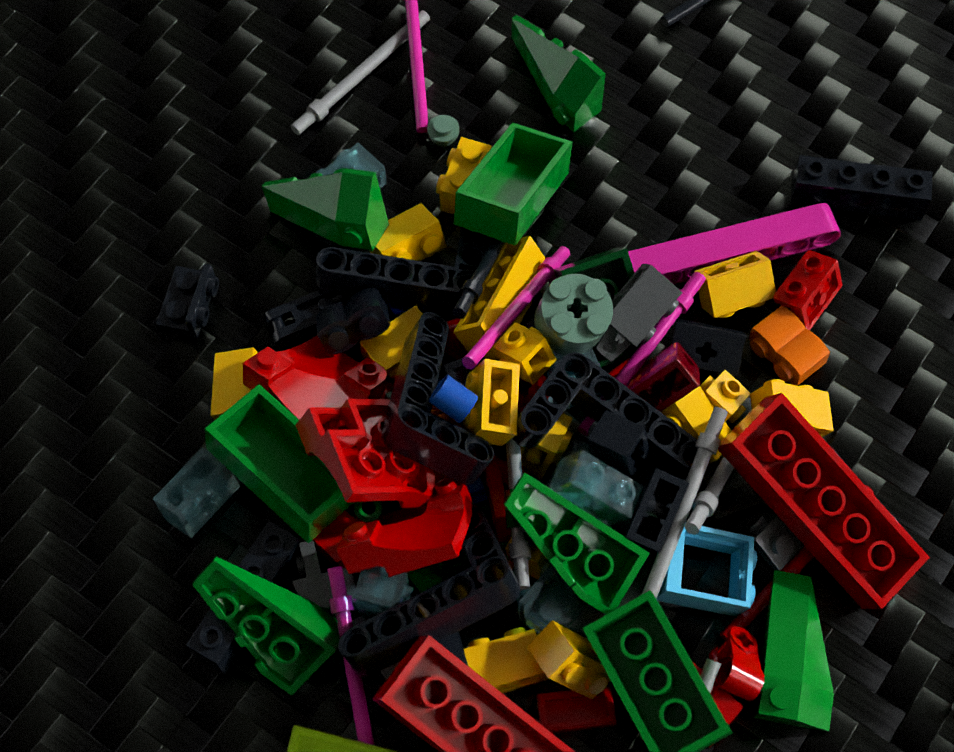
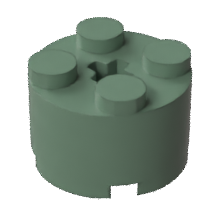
[534,274,613,355]

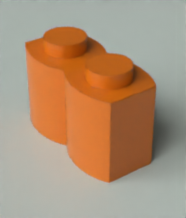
[749,305,830,386]

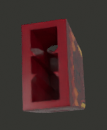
[627,342,700,412]

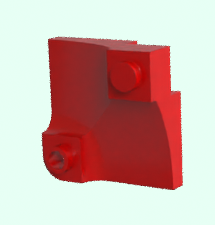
[243,336,387,420]
[296,399,435,508]
[336,477,472,577]

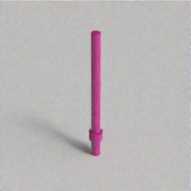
[403,0,428,133]
[462,246,570,369]
[578,272,706,437]
[328,566,374,744]

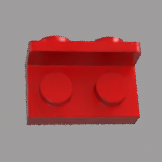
[773,250,843,330]

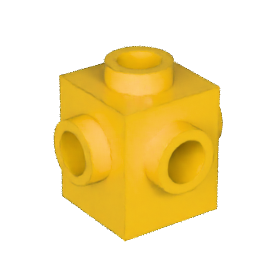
[492,322,557,385]
[700,370,751,424]

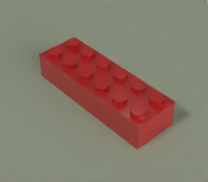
[718,393,930,609]
[372,635,575,752]

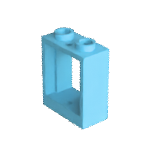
[657,523,757,617]

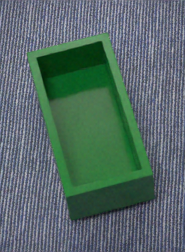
[454,122,572,246]
[205,384,354,543]

